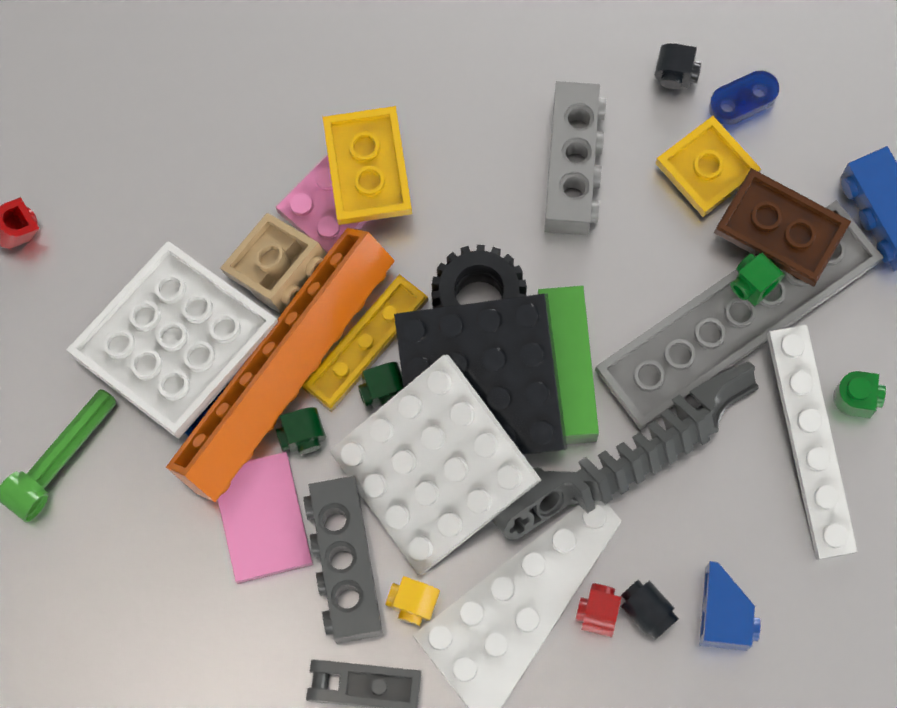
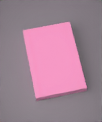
[218,452,313,584]

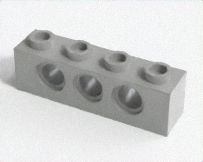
[544,81,606,235]

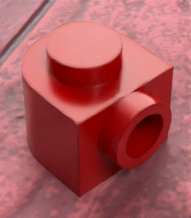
[0,197,39,248]
[575,583,622,638]

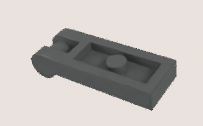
[306,660,421,708]

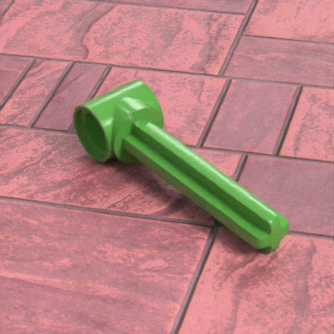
[0,389,117,523]

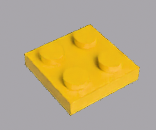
[655,116,761,217]

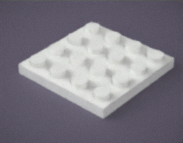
[66,241,278,439]
[329,355,541,576]

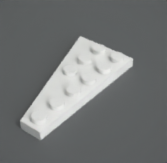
[413,501,622,708]

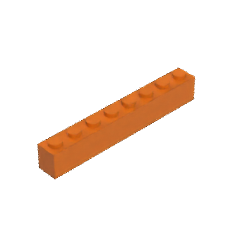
[166,227,395,502]

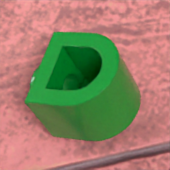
[730,253,785,307]
[833,371,886,419]

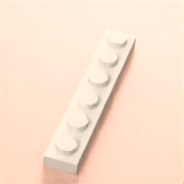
[767,325,858,560]

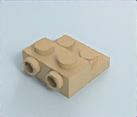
[220,213,327,314]

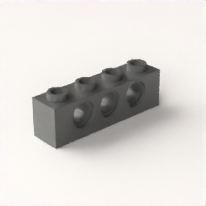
[303,476,383,644]

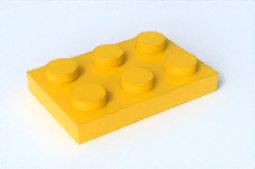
[322,106,412,225]

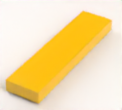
[302,274,429,412]

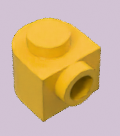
[385,576,440,626]

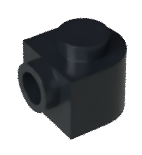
[654,43,702,89]

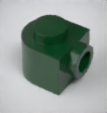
[358,362,403,409]
[275,407,326,454]

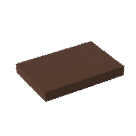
[714,168,851,287]

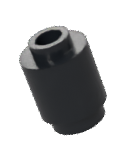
[620,580,679,640]

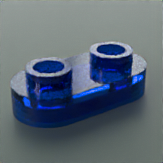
[709,70,780,125]

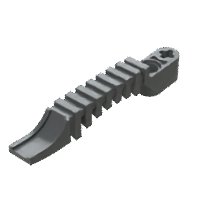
[491,361,759,540]

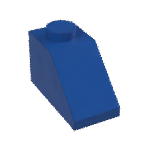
[699,561,761,651]

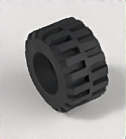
[431,245,527,308]

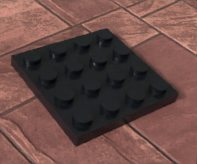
[394,293,567,455]

